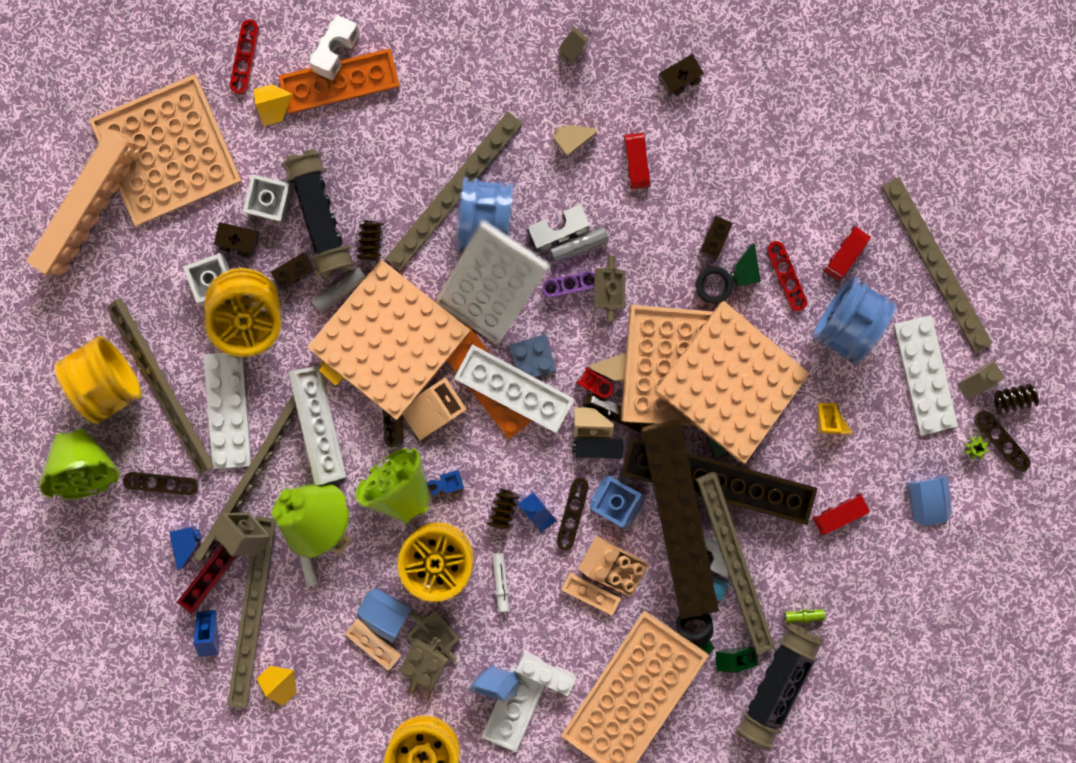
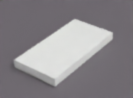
[481,667,545,752]

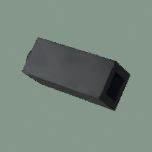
[572,438,623,459]

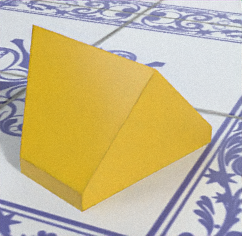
[254,84,292,126]
[817,403,853,434]
[257,665,297,706]

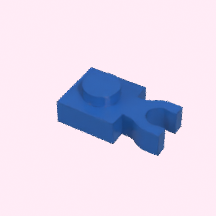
[428,469,464,495]

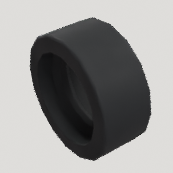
[695,267,733,304]
[676,613,714,646]

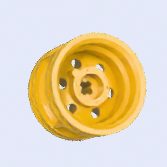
[204,268,282,357]
[55,335,142,424]
[397,522,474,602]
[384,715,460,763]

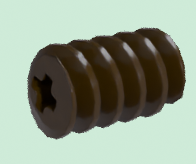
[356,220,384,261]
[994,384,1039,414]
[486,487,520,530]

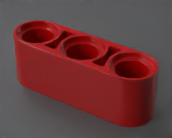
[624,132,650,190]
[823,226,871,282]
[812,494,870,535]

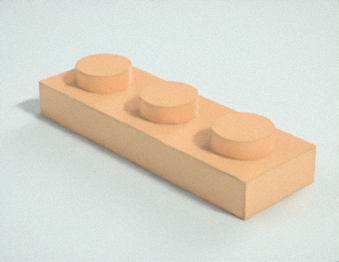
[561,572,621,616]
[345,618,401,671]

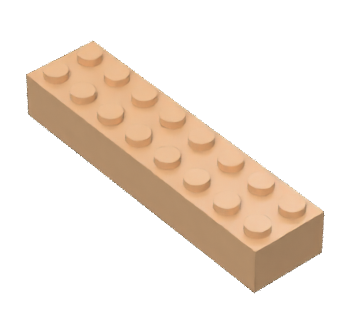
[26,129,142,275]

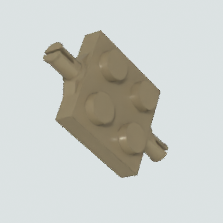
[594,256,626,322]
[406,609,460,664]
[399,637,449,693]

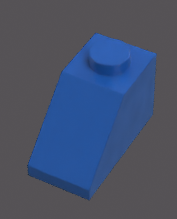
[518,491,557,532]
[169,525,202,570]
[193,610,219,657]

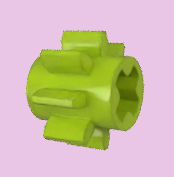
[963,436,989,459]

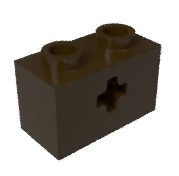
[658,53,704,96]
[698,215,733,260]
[214,222,260,257]
[270,252,316,290]

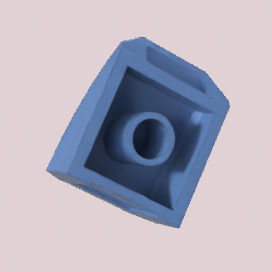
[590,475,646,529]
[907,475,951,526]
[357,588,412,643]
[468,665,520,701]

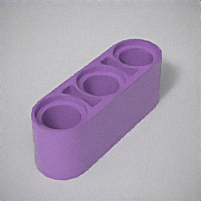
[542,271,595,297]

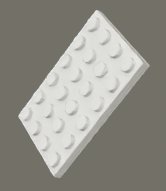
[435,221,550,345]

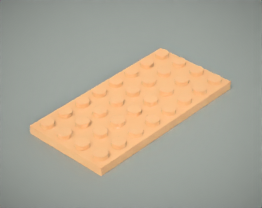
[561,610,709,763]

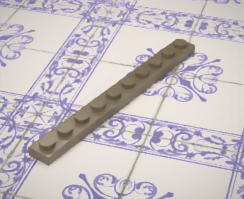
[385,111,522,271]
[882,177,992,353]
[107,298,214,475]
[193,393,298,561]
[696,472,775,655]
[227,516,276,708]

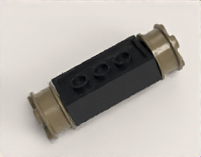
[281,149,356,279]
[735,623,825,750]

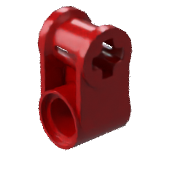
[576,367,613,398]

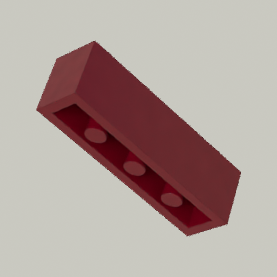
[176,544,239,614]

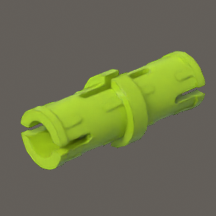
[785,609,825,624]

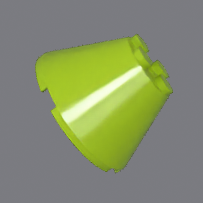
[39,429,120,500]
[355,448,430,524]
[271,483,349,558]

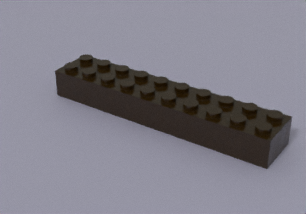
[641,419,719,619]
[620,436,818,525]

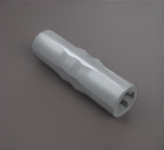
[550,227,609,263]
[312,266,367,314]

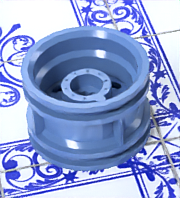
[456,177,513,251]
[812,276,897,365]

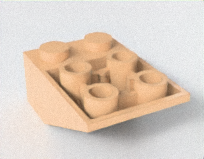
[402,377,467,440]
[578,535,649,597]

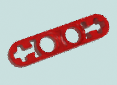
[230,19,259,95]
[767,241,807,311]

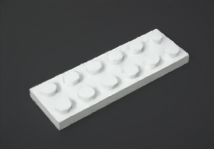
[893,315,958,435]
[454,344,574,433]
[204,353,252,469]
[289,366,346,485]

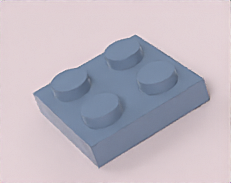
[509,334,557,377]

